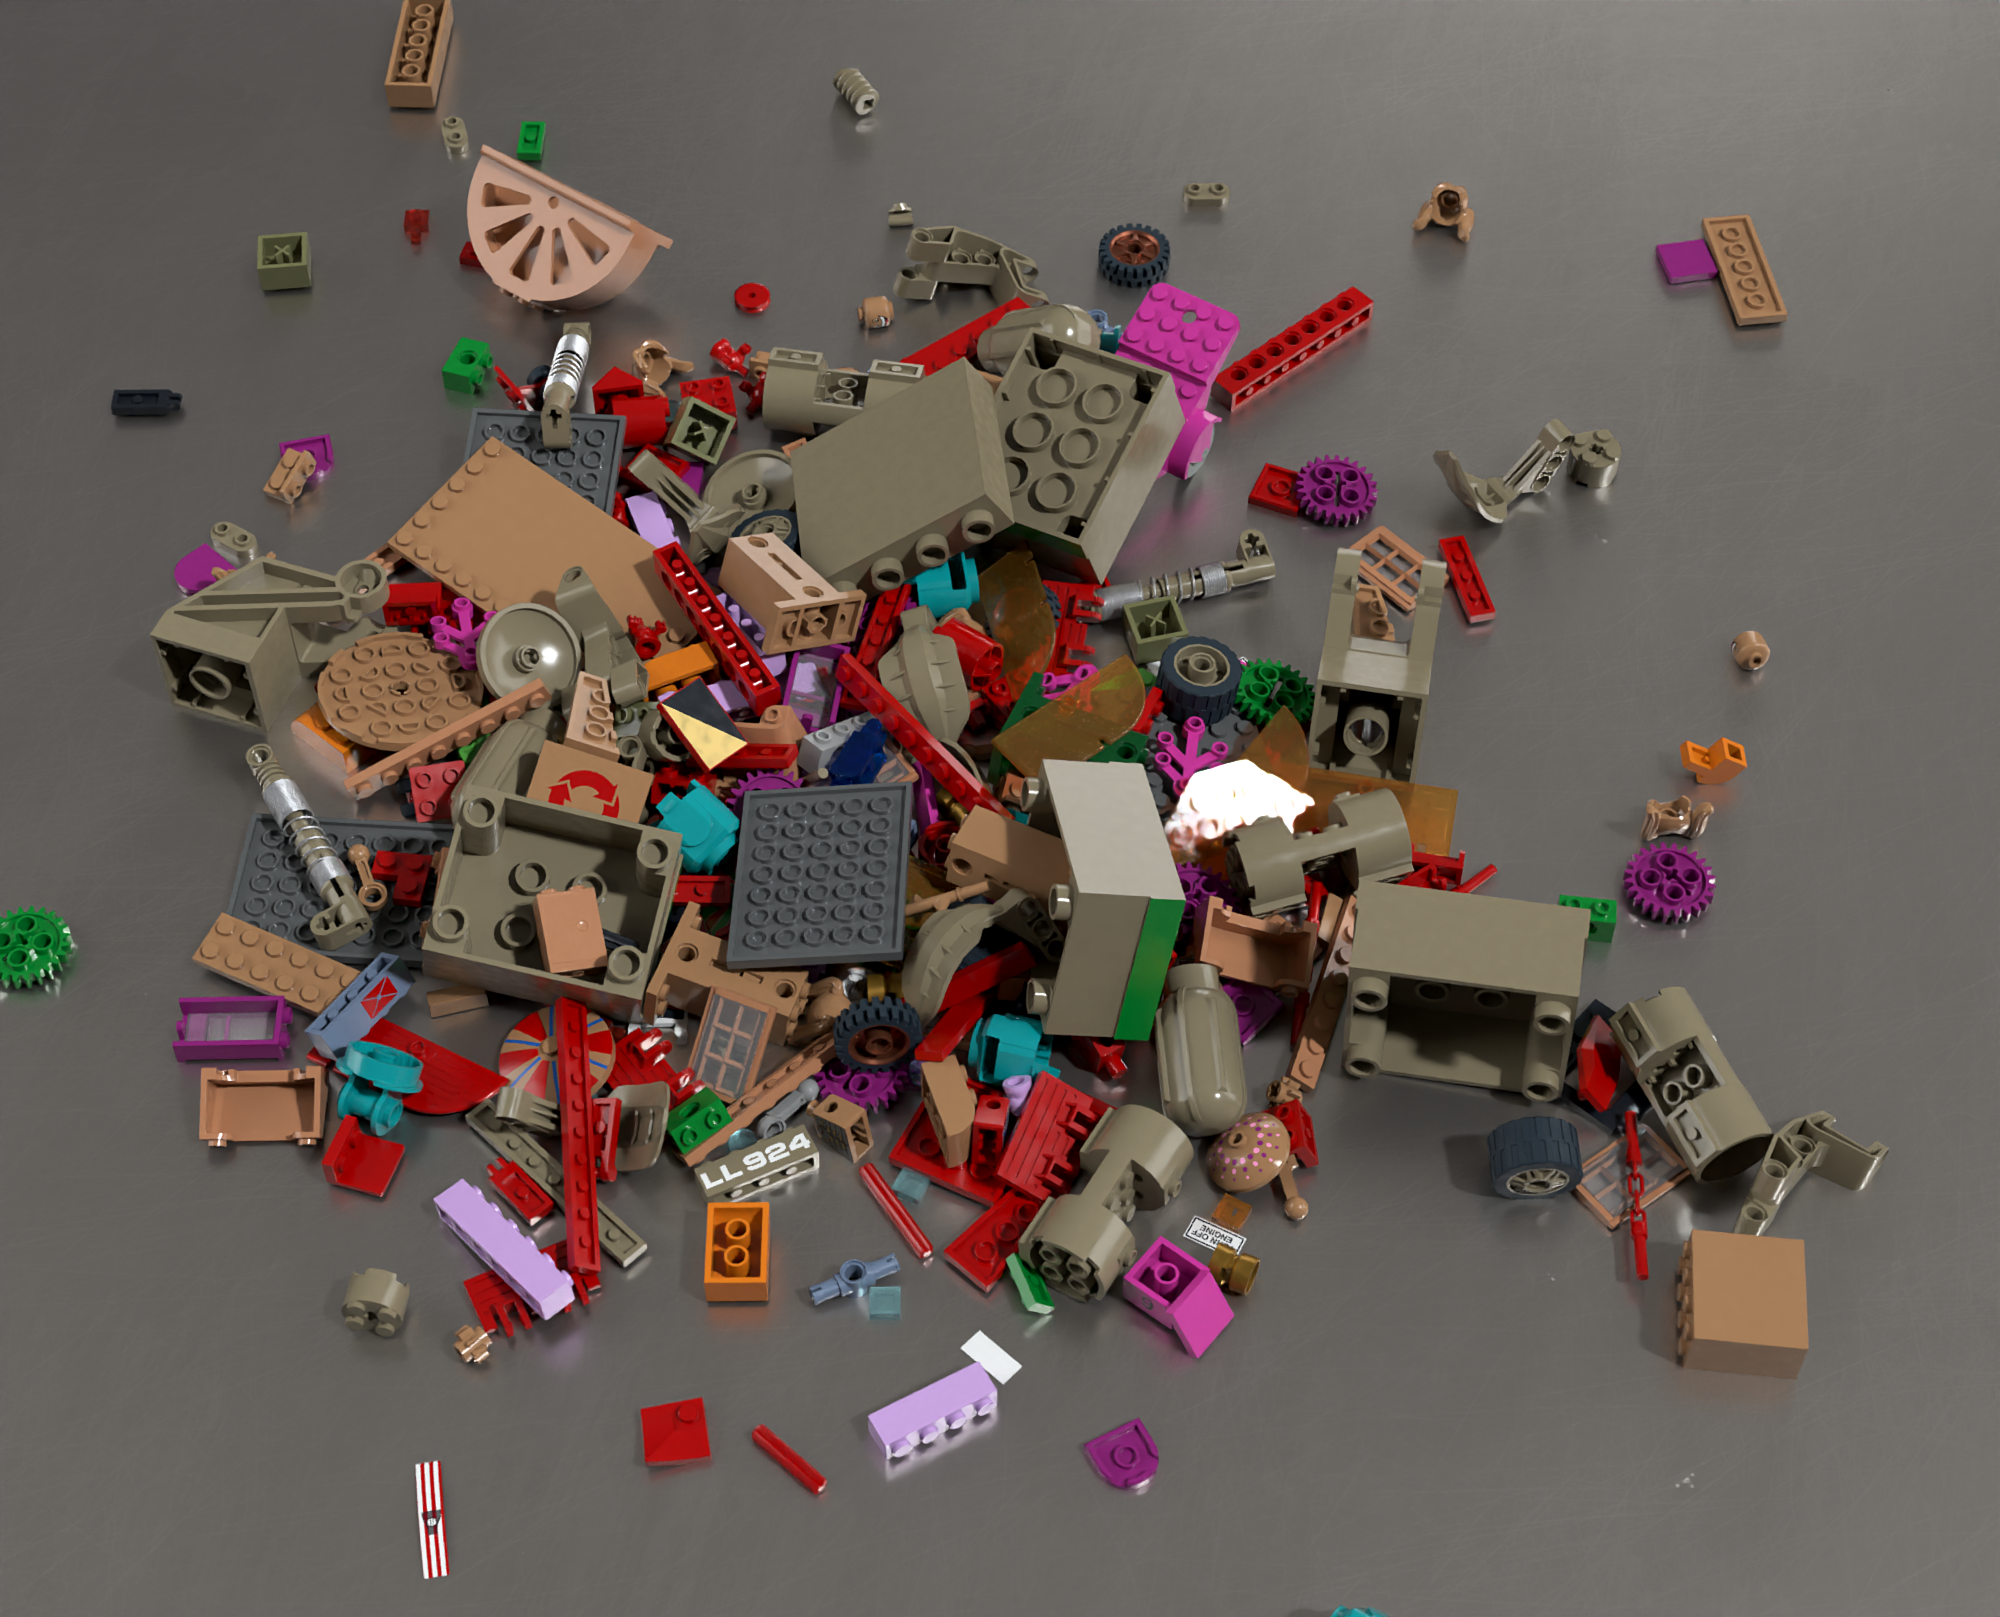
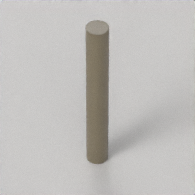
[795,767,828,788]

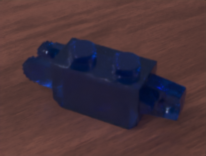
[828,718,887,786]

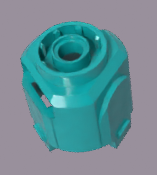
[903,551,980,618]
[648,779,740,875]
[968,1013,1060,1089]

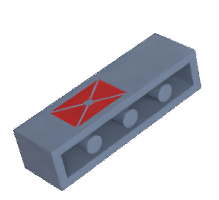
[304,952,416,1061]

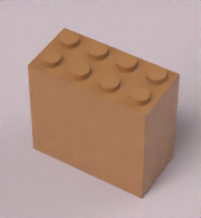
[1677,1229,1809,1379]

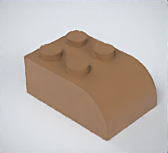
[921,1054,977,1168]

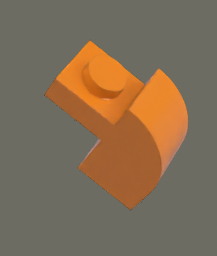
[1679,737,1747,784]

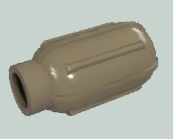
[977,303,1102,378]
[450,707,567,830]
[1154,964,1247,1137]

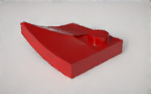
[640,1397,712,1466]

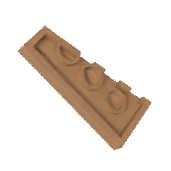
[1352,583,1395,641]
[563,671,620,763]

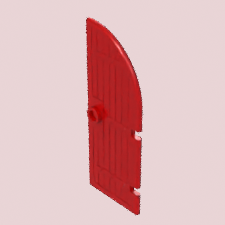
[306,1018,509,1114]

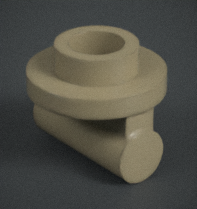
[888,203,913,227]

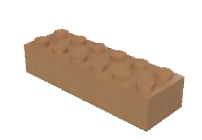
[384,0,454,108]

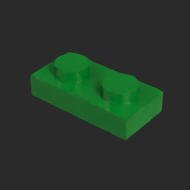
[516,121,546,160]
[1006,1252,1055,1314]

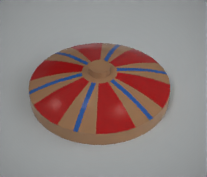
[499,1005,616,1104]

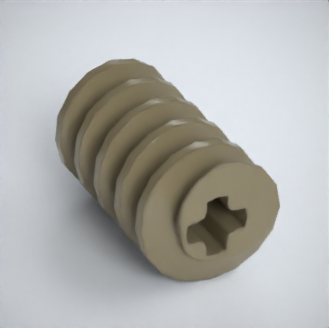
[833,68,880,115]

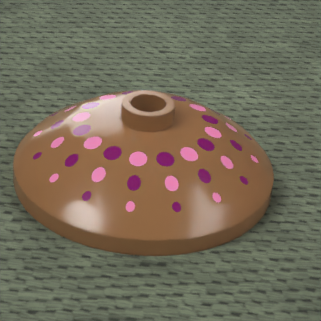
[1206,1112,1290,1193]

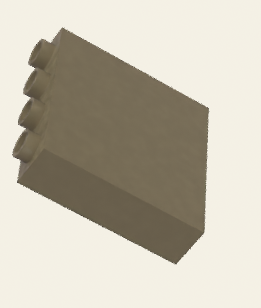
[790,357,1015,602]

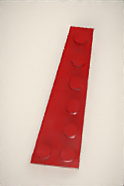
[899,297,1031,377]
[943,1143,1083,1293]

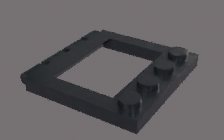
[1557,999,1653,1136]

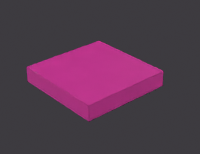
[1165,1269,1234,1359]

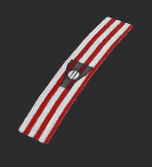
[415,1461,450,1579]

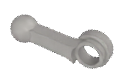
[756,1078,819,1140]

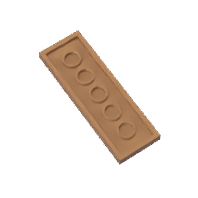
[1701,214,1788,326]
[192,912,362,1017]

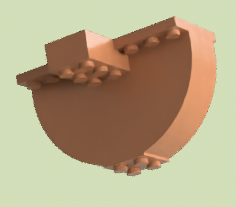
[467,144,674,312]

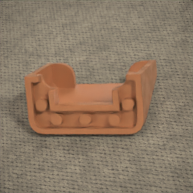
[714,705,808,783]
[1193,896,1318,998]
[199,1066,329,1147]

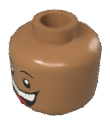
[857,295,894,330]
[1731,631,1770,670]

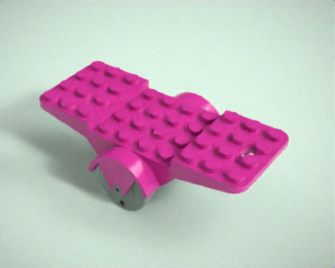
[1115,283,1240,481]

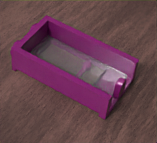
[782,643,851,734]
[172,996,293,1062]

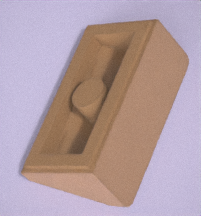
[1317,893,1344,951]
[426,984,489,1018]

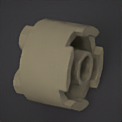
[1566,429,1622,489]
[637,709,693,763]
[341,1268,411,1337]

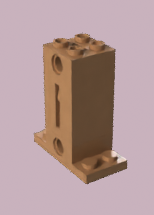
[718,532,867,655]
[944,805,1071,940]
[643,901,811,1047]

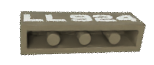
[694,1124,820,1208]

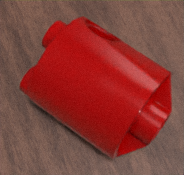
[604,395,671,449]
[932,617,1004,691]

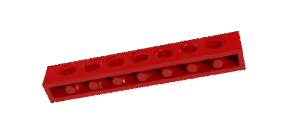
[1210,286,1374,412]
[653,541,781,717]

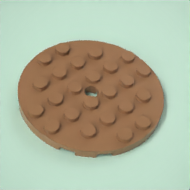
[317,632,484,752]

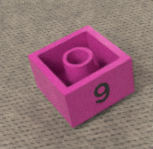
[1122,1235,1210,1330]

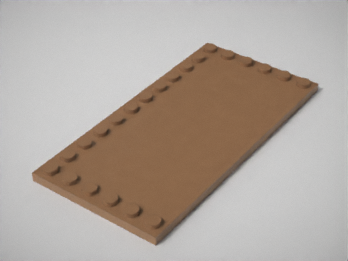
[387,436,723,705]

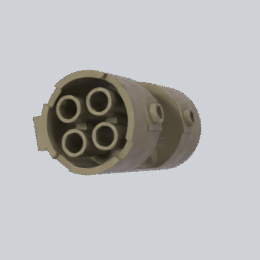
[762,347,927,436]
[1222,788,1414,919]
[1609,986,1774,1185]
[1018,1104,1194,1302]

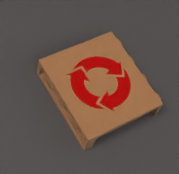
[526,739,656,823]

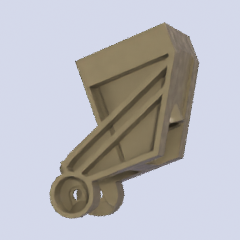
[1304,547,1447,793]
[150,556,398,733]

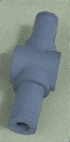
[808,1253,900,1305]

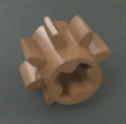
[714,774,741,809]
[1266,1076,1303,1108]
[453,1325,492,1364]

